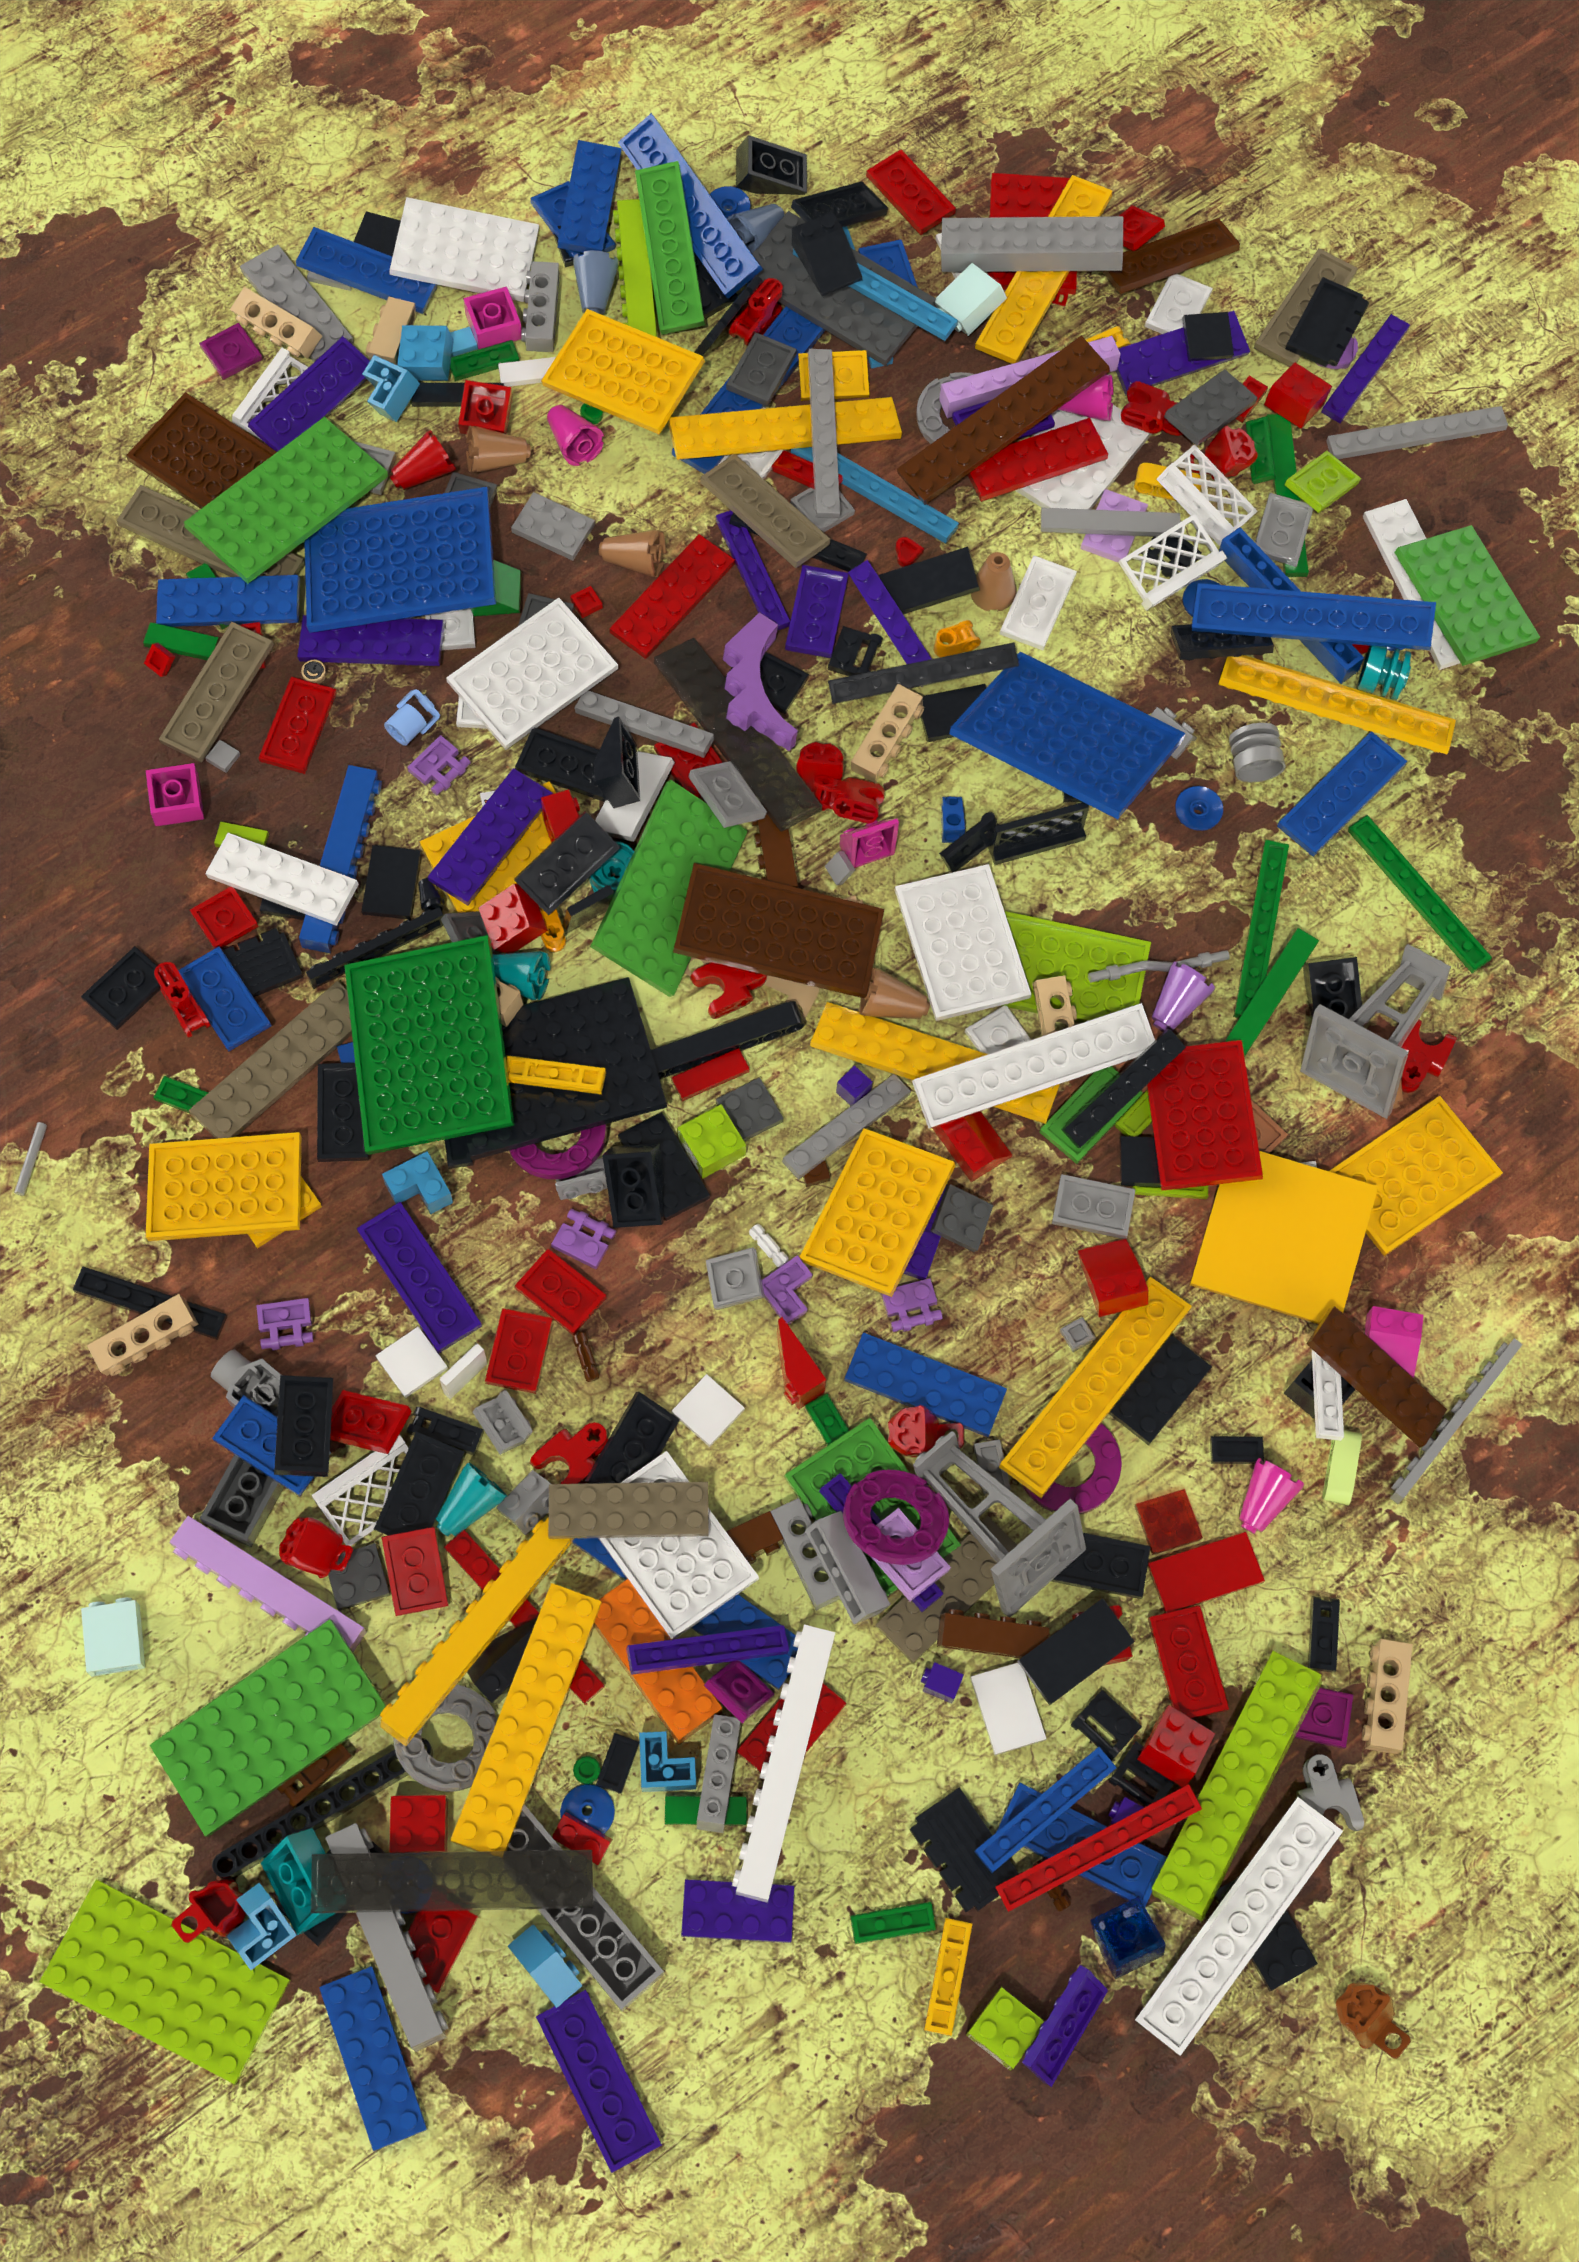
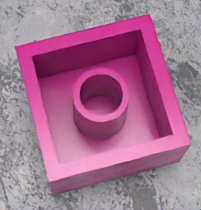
[463,286,522,350]
[145,763,204,826]

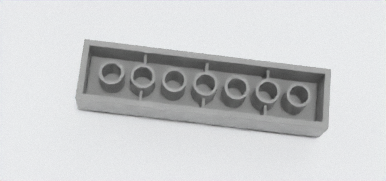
[941,216,1123,272]
[495,1804,664,2012]
[325,1823,449,2052]

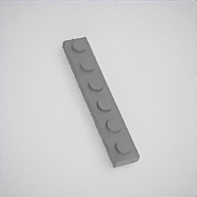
[575,691,714,758]
[782,1074,911,1180]

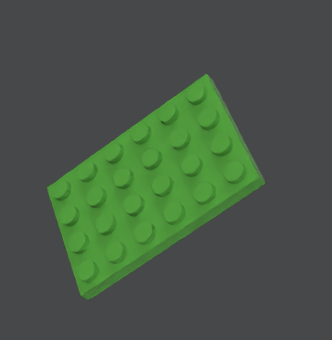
[1394,525,1540,666]
[784,1418,961,1597]

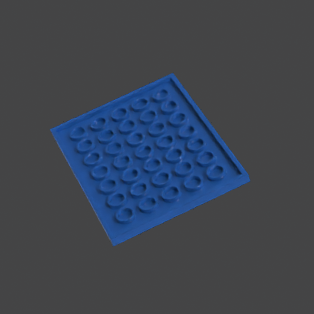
[305,487,496,633]
[949,651,1185,819]

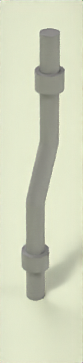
[1088,950,1230,983]

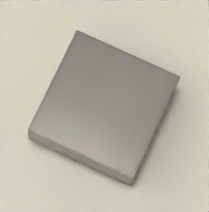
[205,740,240,773]
[825,851,855,885]
[1060,1317,1096,1352]

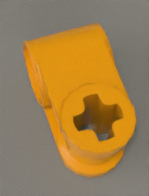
[934,620,981,657]
[539,907,566,952]

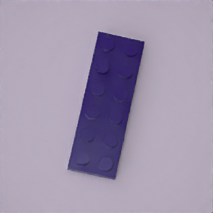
[1116,310,1251,396]
[248,336,370,452]
[297,615,445,666]
[428,768,553,906]
[356,1202,482,1354]
[536,1990,662,2173]

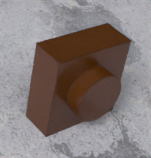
[803,1160,830,1187]

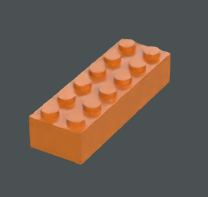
[593,1579,723,1745]

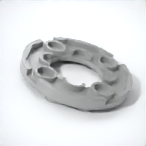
[916,372,975,444]
[393,1685,497,1792]

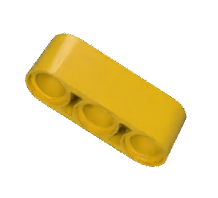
[1134,463,1202,501]

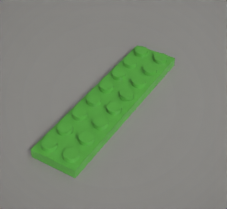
[635,161,706,335]

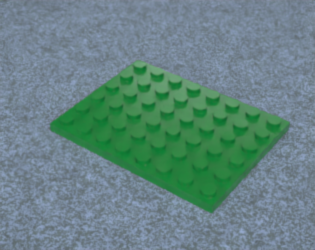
[344,935,514,1155]

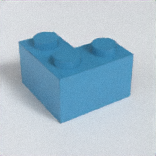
[362,355,420,422]
[382,1151,453,1214]
[639,1731,696,1792]
[227,1882,297,1970]
[508,1924,583,2008]

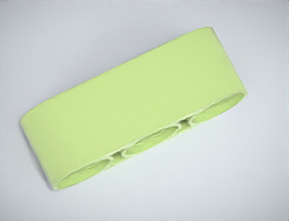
[1322,1429,1362,1505]

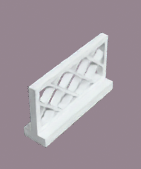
[232,347,308,440]
[1156,444,1258,546]
[1118,514,1227,611]
[312,1434,409,1546]

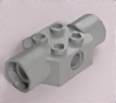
[211,1349,281,1417]

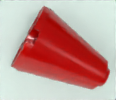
[389,430,456,490]

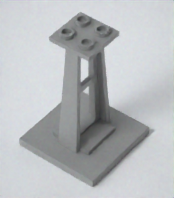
[1300,944,1451,1119]
[913,1431,1086,1617]

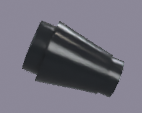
[418,878,445,911]

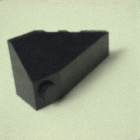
[467,1617,538,1703]

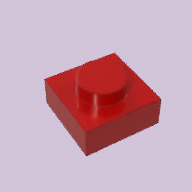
[570,586,603,618]
[144,643,176,677]

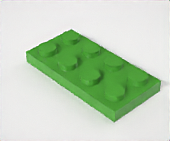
[1039,1066,1143,1164]

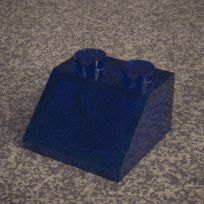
[1090,1896,1166,1980]

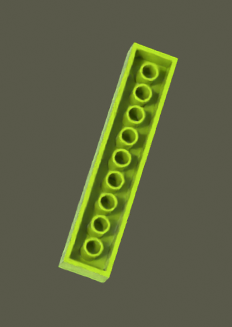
[1152,1651,1322,1921]

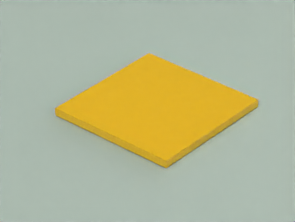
[1190,1151,1378,1324]

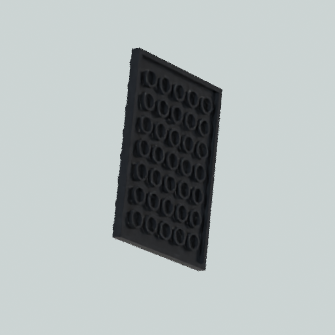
[465,977,667,1161]

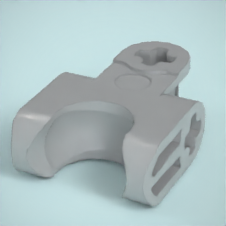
[1296,1754,1364,1831]

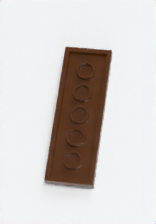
[1102,218,1240,294]
[1306,1306,1447,1448]

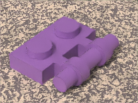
[407,735,471,795]
[551,1208,616,1269]
[881,1278,943,1332]
[256,1298,314,1350]

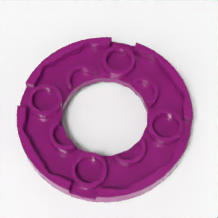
[509,1124,607,1179]
[1022,1423,1122,1514]
[843,1470,949,1565]

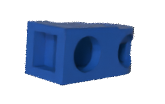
[941,797,965,843]

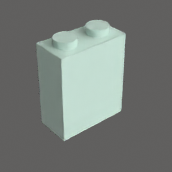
[935,263,1007,336]
[81,1597,145,1677]

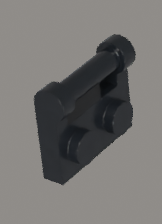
[828,626,883,676]
[1070,1690,1142,1761]
[1109,1741,1174,1806]

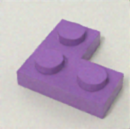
[762,1255,813,1325]

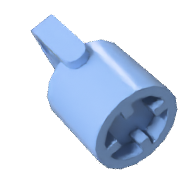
[384,689,440,746]

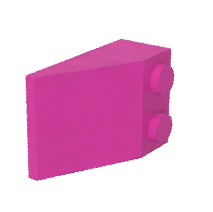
[839,818,899,868]
[1364,1306,1424,1378]

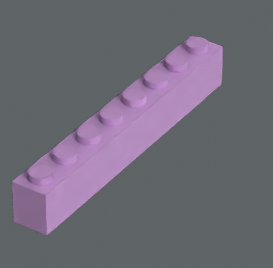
[939,336,1120,418]
[169,1516,367,1652]

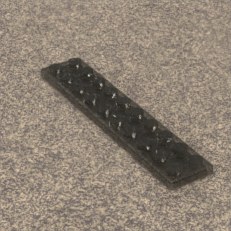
[654,638,822,832]
[311,1850,593,1913]

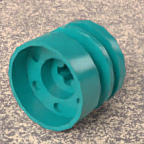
[1357,646,1411,700]
[589,842,634,896]

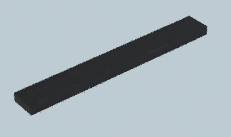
[828,642,1019,705]

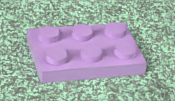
[1081,489,1148,562]
[870,1508,951,1602]

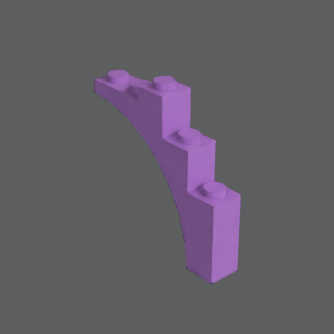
[723,612,798,751]

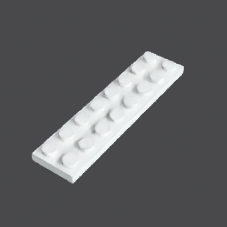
[1363,499,1460,670]

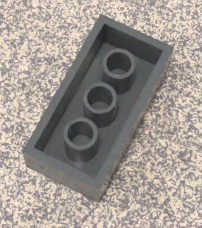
[200,1455,284,1547]

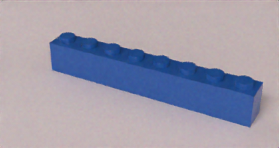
[1219,527,1364,684]
[299,765,382,954]

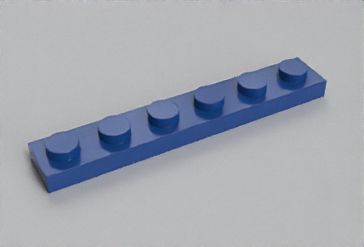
[974,1747,1117,1873]

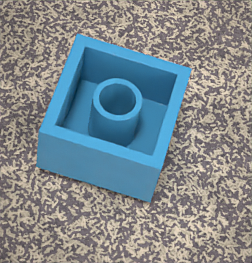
[397,325,453,381]

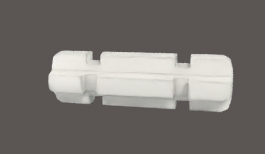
[749,1224,789,1268]

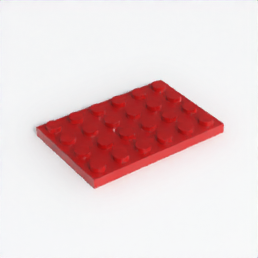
[987,173,1077,295]
[1147,1040,1263,1191]

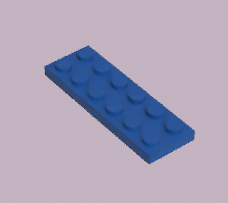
[557,140,622,253]
[296,227,437,314]
[156,575,300,627]
[1277,731,1407,857]
[844,1332,1007,1437]
[996,1783,1167,1909]
[319,1966,428,2151]

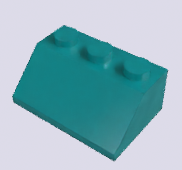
[261,1828,349,1935]

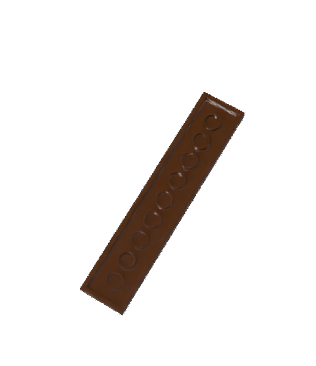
[897,335,1110,505]

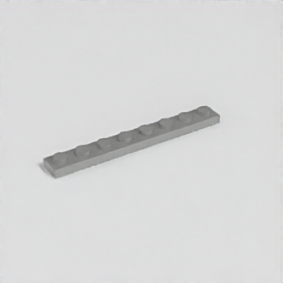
[808,349,840,518]
[1326,406,1508,459]
[1390,1338,1523,1504]

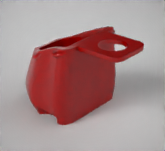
[1190,425,1258,480]
[796,742,844,811]
[888,1405,964,1457]
[279,1517,353,1578]
[172,1879,246,1943]

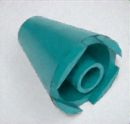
[493,951,550,1000]
[436,1463,507,1536]

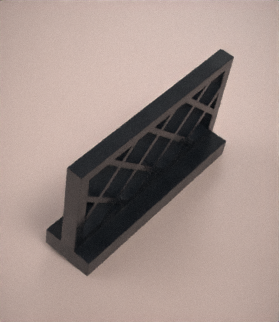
[988,802,1089,865]

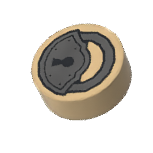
[301,660,326,684]

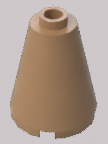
[466,426,531,473]
[599,530,666,577]
[971,552,1017,612]
[859,968,930,1019]

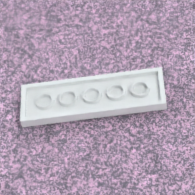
[205,833,359,926]

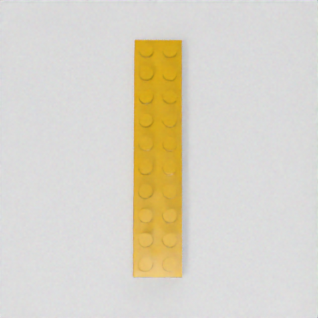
[975,175,1113,364]
[668,397,902,460]
[1219,655,1456,754]
[810,1002,1060,1124]
[999,1276,1192,1498]
[450,1583,602,1861]

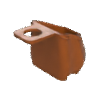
[1336,1983,1411,2059]

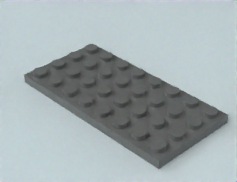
[748,211,936,366]

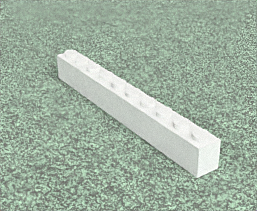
[732,1624,835,1903]

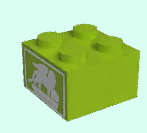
[677,1104,746,1179]
[966,1987,1045,2071]

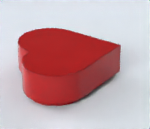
[895,537,924,567]

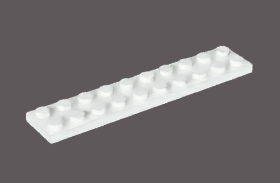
[912,1003,1155,1128]
[1135,1797,1343,2056]

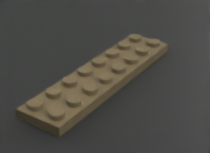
[116,485,305,577]
[189,981,352,1139]

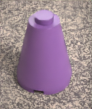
[1152,962,1215,1032]

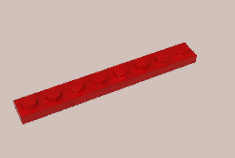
[444,1530,605,1705]
[995,1784,1202,1912]

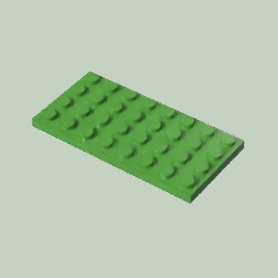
[184,417,388,584]
[590,780,748,997]
[150,1619,387,1837]

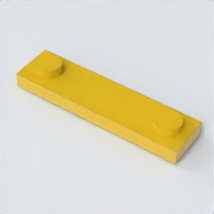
[506,1056,606,1094]
[924,1918,972,2036]

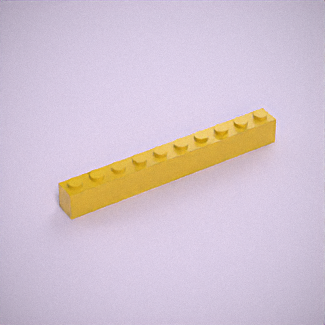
[380,1517,574,1747]

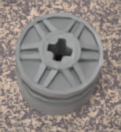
[1229,723,1286,783]

